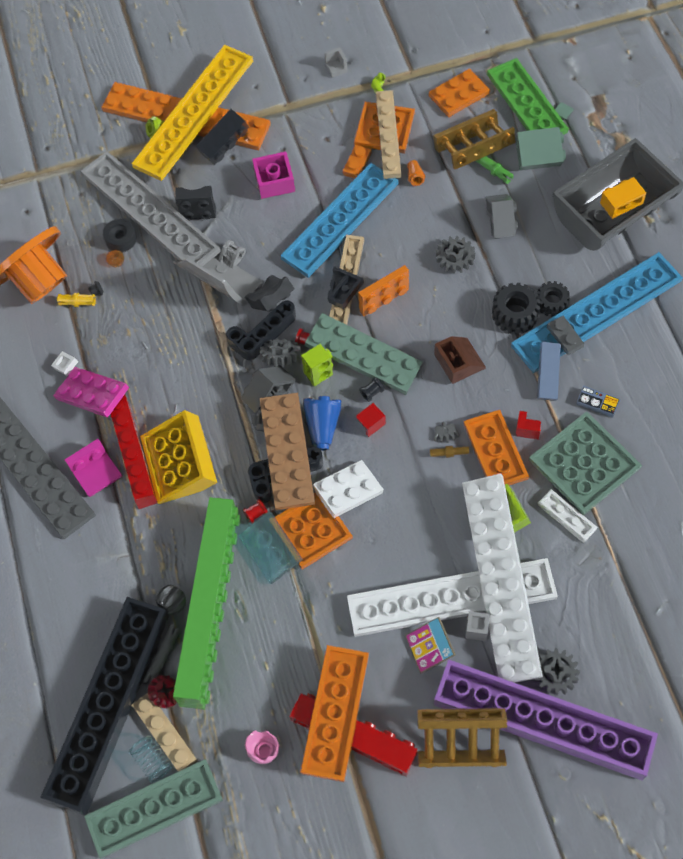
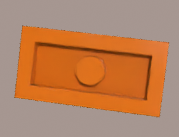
[343,144,372,179]

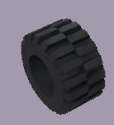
[492,283,540,334]

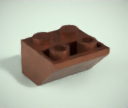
[434,336,486,384]

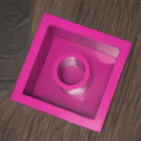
[252,151,295,199]

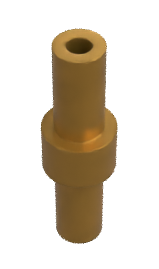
[430,446,469,458]

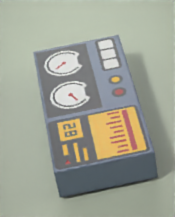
[577,386,620,418]

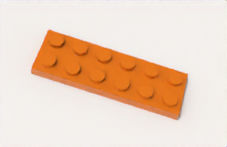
[300,645,369,783]

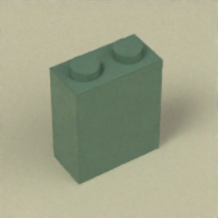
[515,127,566,171]

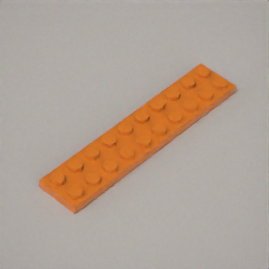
[102,82,271,151]

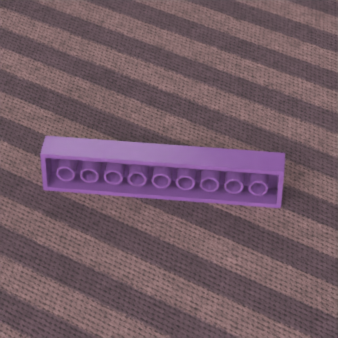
[434,660,658,781]

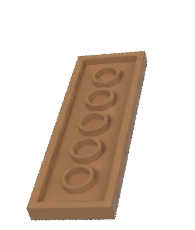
[260,393,315,510]

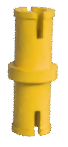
[57,293,96,307]

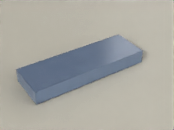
[537,342,561,401]

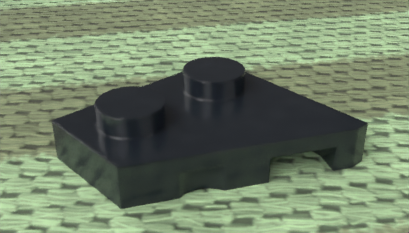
[327,266,364,309]

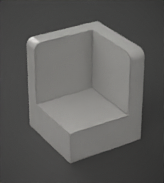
[325,47,347,78]
[465,611,490,641]

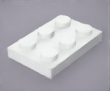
[312,460,384,518]

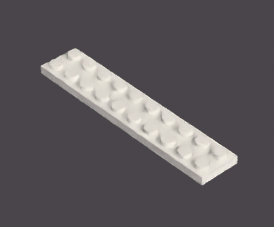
[462,474,543,683]
[347,558,558,637]

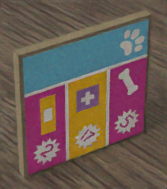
[405,617,456,674]

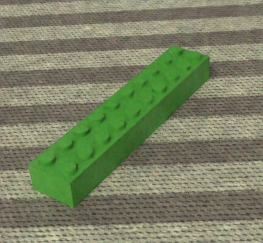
[173,497,240,710]

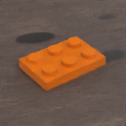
[429,68,490,118]
[358,265,409,317]

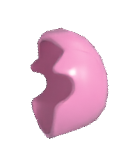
[245,730,279,764]

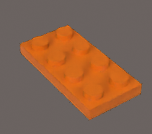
[464,410,529,486]

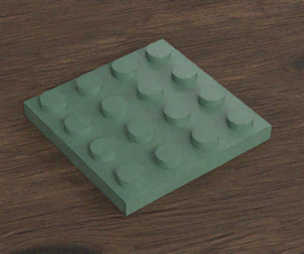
[529,411,642,516]

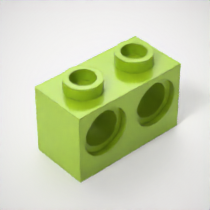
[301,344,333,387]

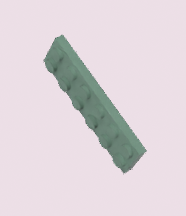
[305,313,423,395]
[84,759,223,859]

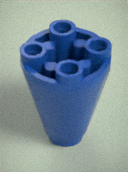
[303,396,341,451]

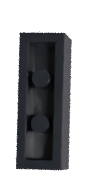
[196,109,249,165]

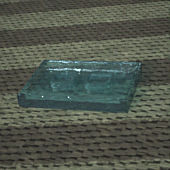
[239,511,303,584]

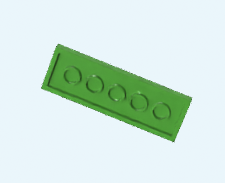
[487,58,569,135]

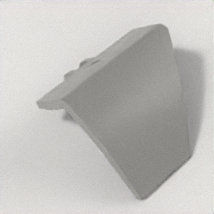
[173,240,263,305]

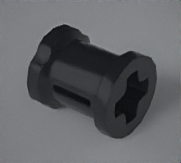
[359,377,385,402]

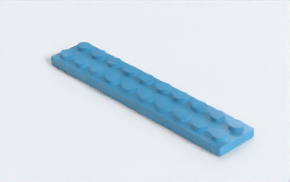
[511,252,683,374]

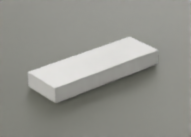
[538,489,598,543]

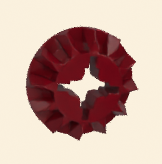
[148,675,177,708]

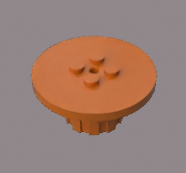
[0,226,67,304]

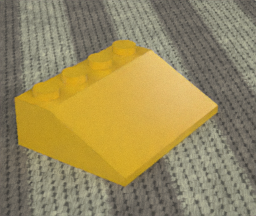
[140,410,217,504]

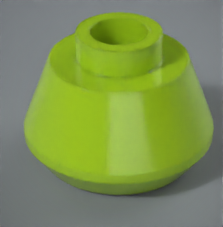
[146,116,164,139]

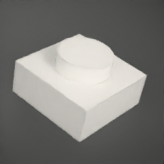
[51,351,78,376]

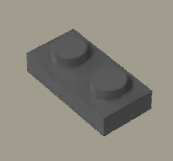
[547,315,584,356]

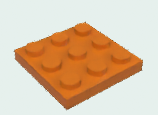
[354,101,415,154]
[270,493,353,570]

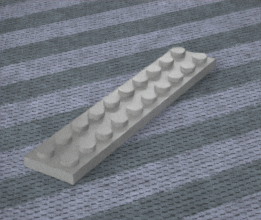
[81,151,221,267]

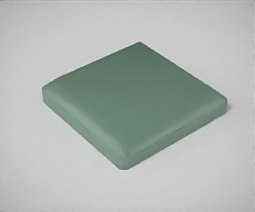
[555,102,574,120]

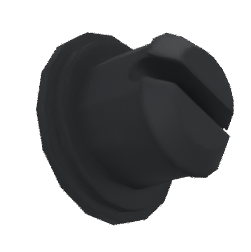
[88,281,104,296]

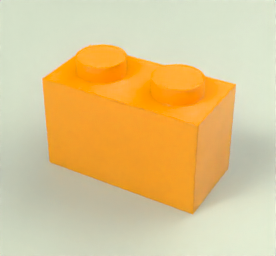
[600,177,646,219]

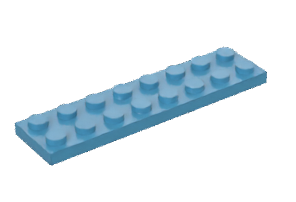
[280,163,398,278]

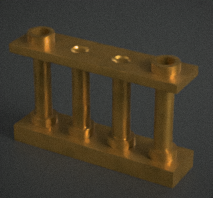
[433,109,516,170]
[417,708,507,768]

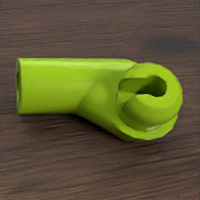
[371,73,386,94]

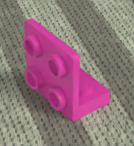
[64,439,122,497]

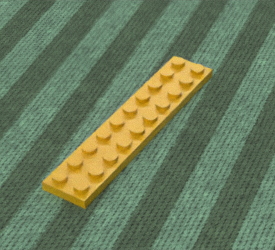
[132,45,253,181]

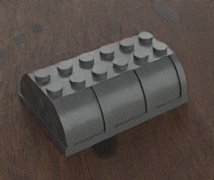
[552,138,683,251]

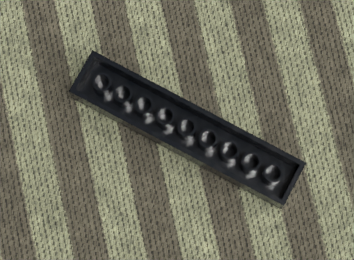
[40,597,169,816]

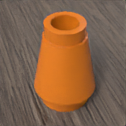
[408,160,425,186]

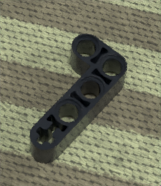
[226,300,296,360]
[248,447,323,503]

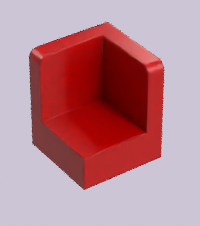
[356,403,386,437]
[516,411,541,440]

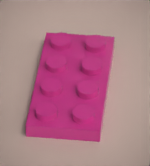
[53,367,129,418]

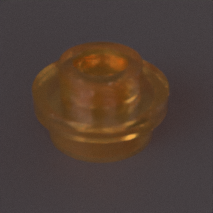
[106,250,124,267]

